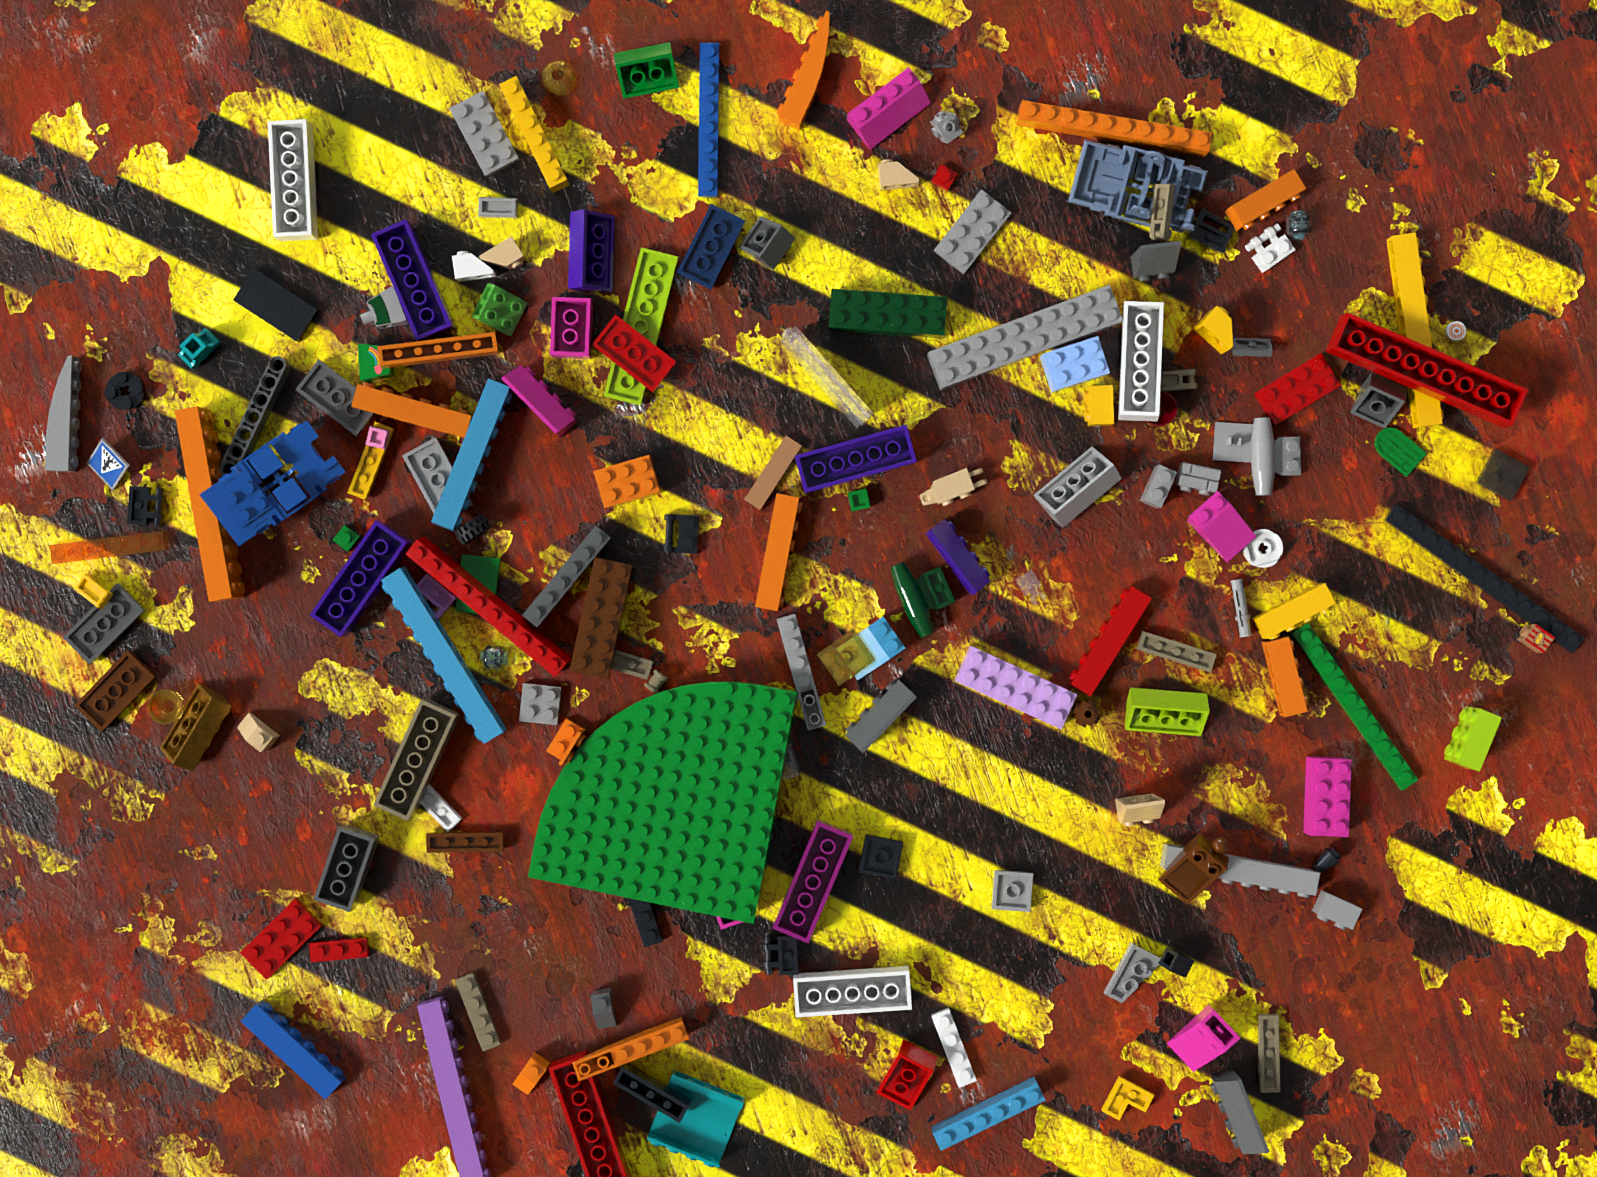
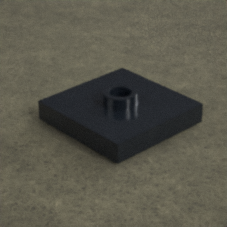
[858,834,903,879]

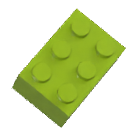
[1444,706,1502,772]

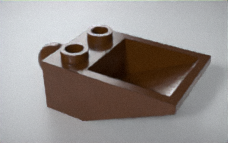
[1158,833,1229,905]

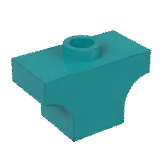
[178,328,221,369]

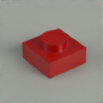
[931,164,957,192]

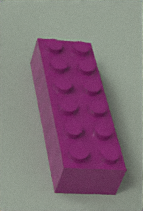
[773,818,853,943]

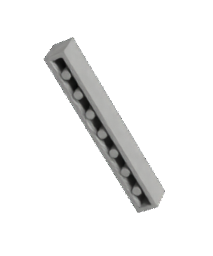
[1160,843,1320,898]

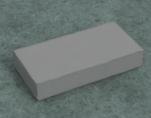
[478,197,518,219]

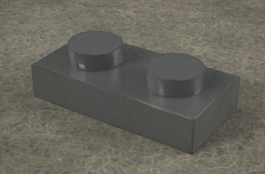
[1231,338,1273,357]

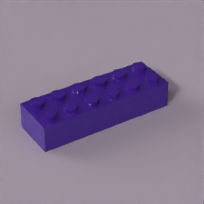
[371,219,457,341]
[795,425,917,494]
[310,520,412,637]

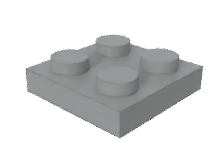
[519,683,562,725]
[991,870,1033,912]

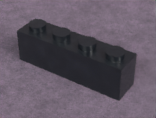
[613,1063,692,1123]

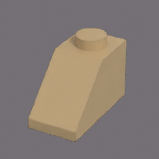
[878,159,919,191]
[479,236,526,269]
[237,712,279,753]

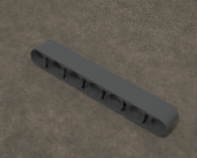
[219,356,292,476]

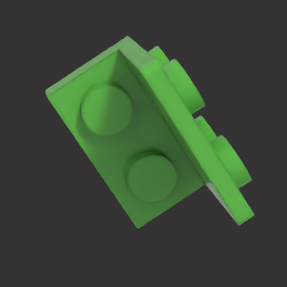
[471,283,527,336]

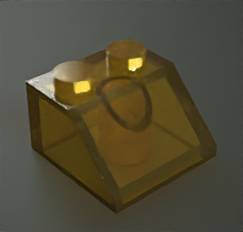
[817,629,875,686]

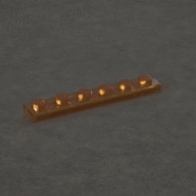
[50,531,168,564]

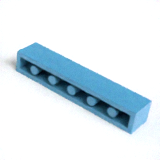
[931,1077,1045,1151]

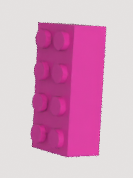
[1303,756,1351,837]

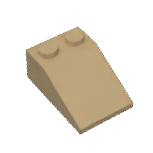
[1115,793,1165,826]

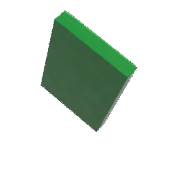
[455,554,501,614]

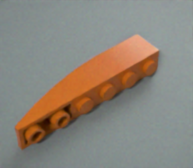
[777,11,830,130]
[572,1016,689,1081]

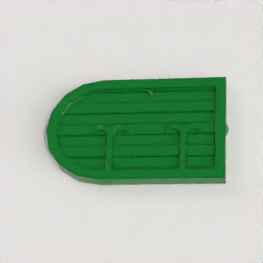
[1374,427,1427,477]

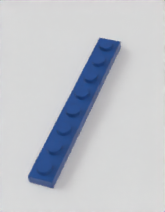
[698,43,719,198]

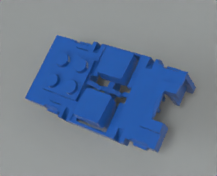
[199,421,346,546]

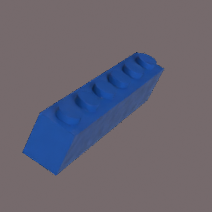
[240,1000,346,1100]

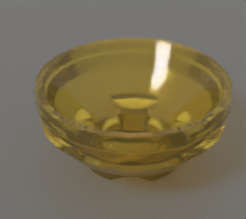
[542,60,577,96]
[147,689,184,724]

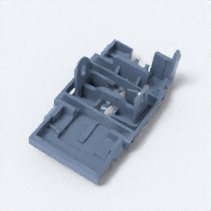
[1068,140,1208,234]

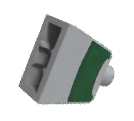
[360,286,409,329]

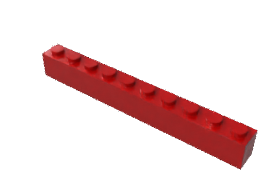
[406,536,572,677]

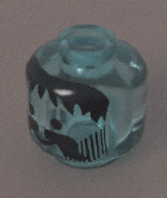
[1286,210,1312,240]
[480,644,509,670]

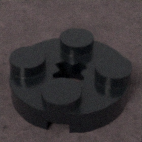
[104,372,146,410]

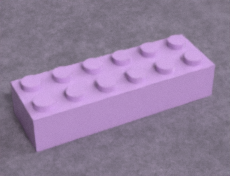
[954,646,1077,729]

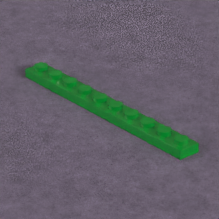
[1290,623,1418,791]

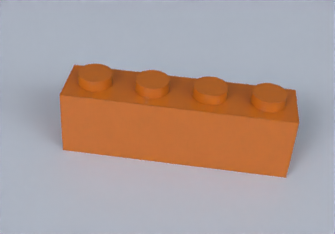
[1225,169,1306,231]
[1262,636,1309,717]

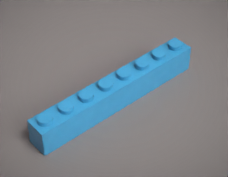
[431,378,513,532]

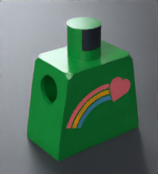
[358,344,404,382]

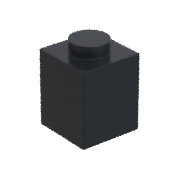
[1158,947,1194,978]

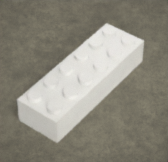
[268,119,318,241]
[1118,301,1164,421]
[793,966,912,1017]

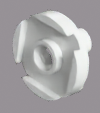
[1243,529,1283,568]

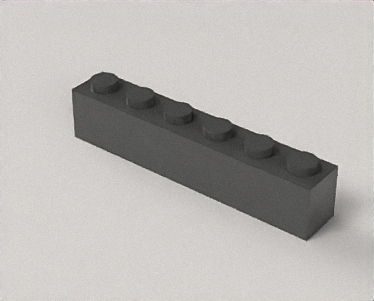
[522,526,613,627]

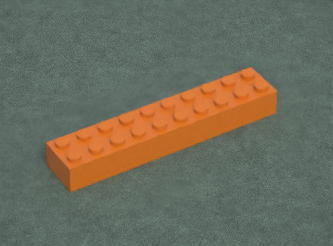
[174,406,245,602]

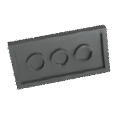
[295,359,375,437]
[62,583,147,665]

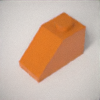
[513,1052,550,1095]

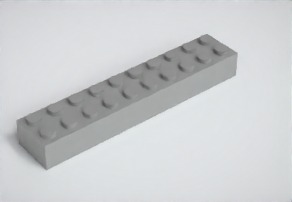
[927,285,1123,391]

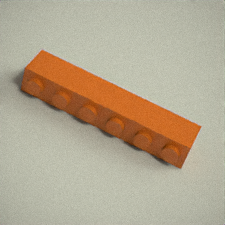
[377,332,498,369]
[351,382,473,438]
[755,493,802,611]

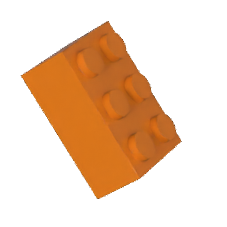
[593,455,662,509]

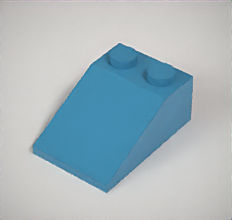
[836,616,905,680]

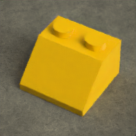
[1193,306,1233,354]

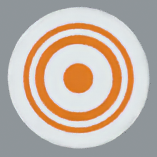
[1445,321,1466,341]

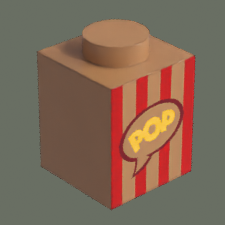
[1517,624,1555,653]

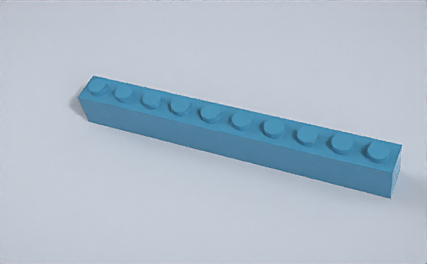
[381,567,507,744]

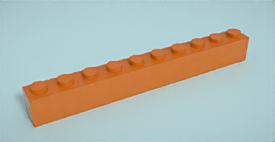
[1016,100,1212,157]

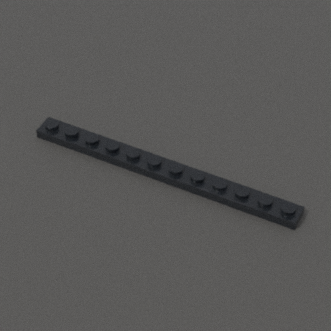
[1383,504,1584,654]

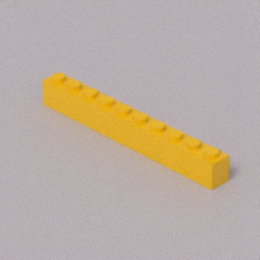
[1387,232,1444,428]

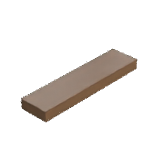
[744,436,802,510]

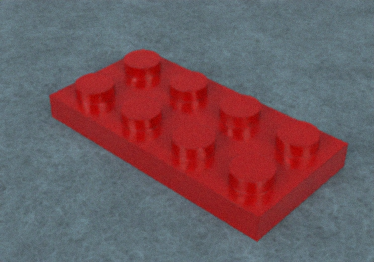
[592,314,677,393]
[1254,353,1341,426]
[240,898,323,980]

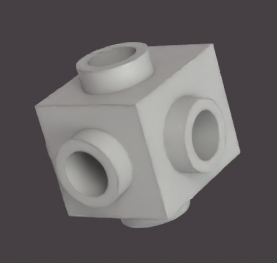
[930,111,963,144]

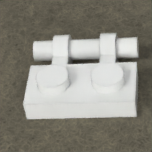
[1245,224,1295,273]

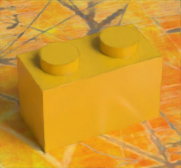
[1084,385,1114,426]

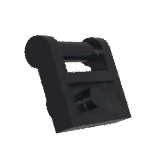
[1187,207,1235,254]
[663,514,699,554]

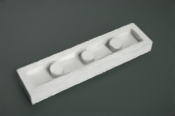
[931,1008,977,1088]

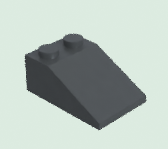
[1131,241,1181,282]

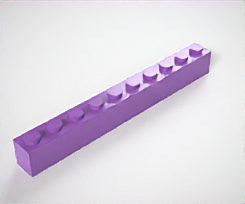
[417,996,491,1177]

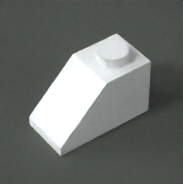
[452,251,497,282]

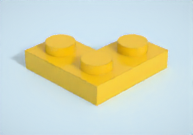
[1101,1076,1154,1121]

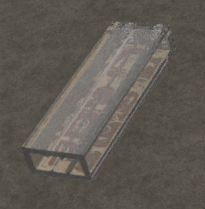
[781,326,873,430]

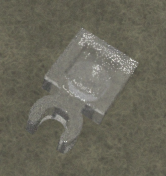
[1015,569,1046,605]

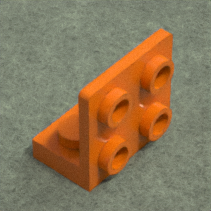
[546,718,586,766]

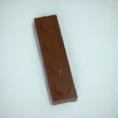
[426,832,505,853]

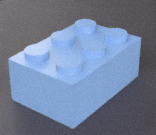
[1040,336,1110,393]

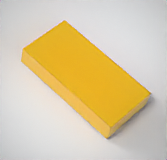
[74,574,113,610]

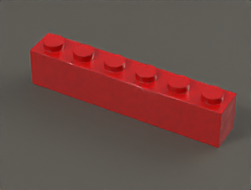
[1068,586,1152,697]

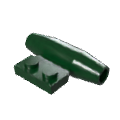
[890,562,955,638]

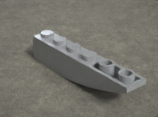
[45,355,82,472]
[777,613,826,730]

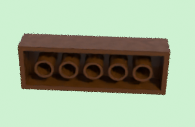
[569,557,634,680]

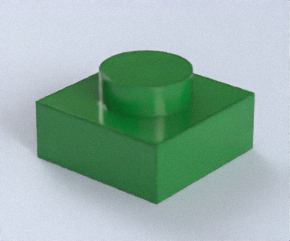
[847,489,870,512]
[333,525,361,552]

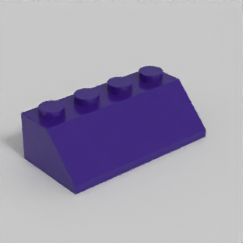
[568,209,615,292]
[925,519,991,595]

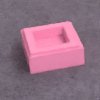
[366,426,390,450]

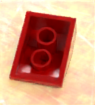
[876,1039,938,1110]

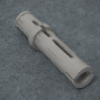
[1230,579,1252,637]

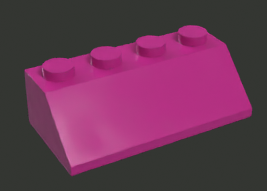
[847,67,931,150]
[501,365,577,437]

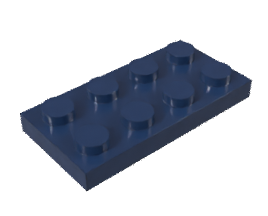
[677,204,745,291]

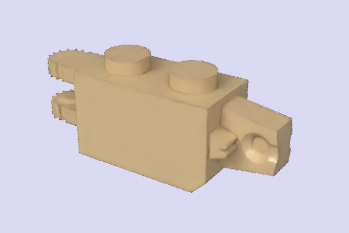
[919,468,988,506]

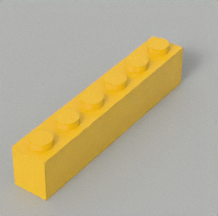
[499,76,570,193]

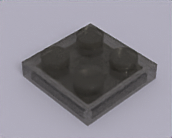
[1476,449,1530,501]

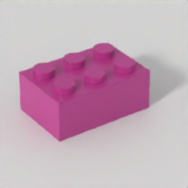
[550,297,594,359]

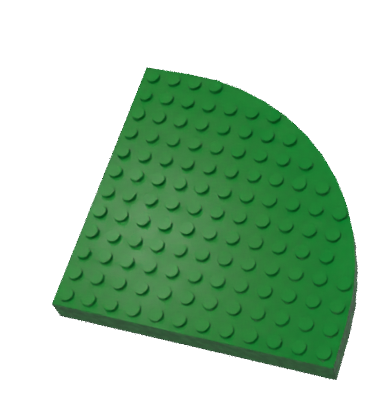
[528,681,799,924]

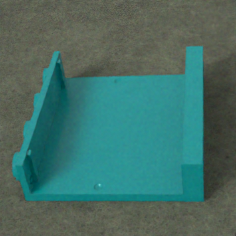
[647,1070,745,1168]

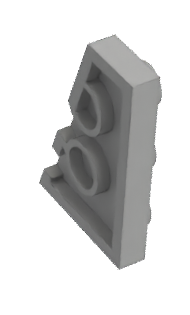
[1103,942,1161,1003]

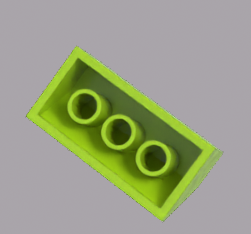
[1125,688,1209,736]

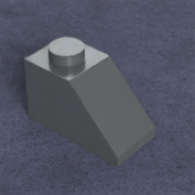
[590,988,617,1029]

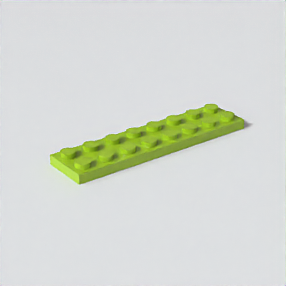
[604,247,679,406]

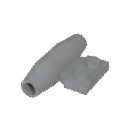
[1251,418,1301,496]

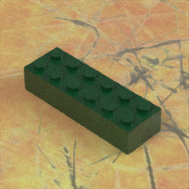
[829,289,947,339]

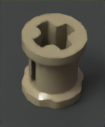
[644,669,669,694]

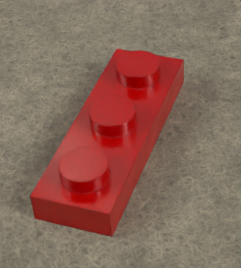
[309,937,370,963]

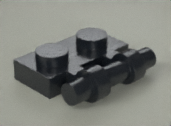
[127,486,166,526]
[763,935,798,975]

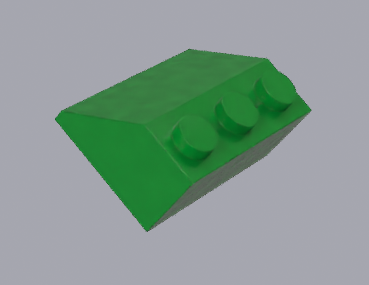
[614,42,679,99]

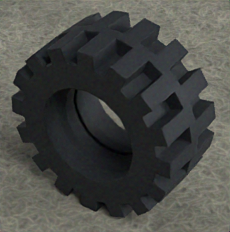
[455,514,492,545]

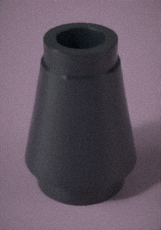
[1312,846,1342,874]

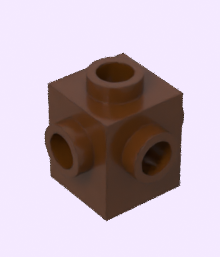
[1071,699,1101,728]

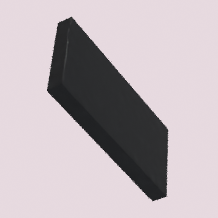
[233,268,319,343]

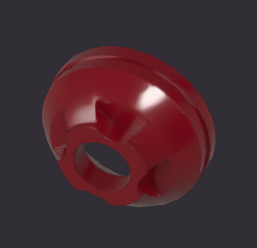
[1147,392,1178,427]

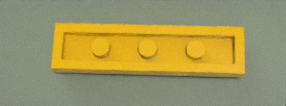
[347,422,394,500]

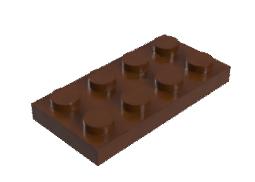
[74,650,157,732]

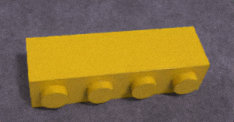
[1252,583,1336,640]

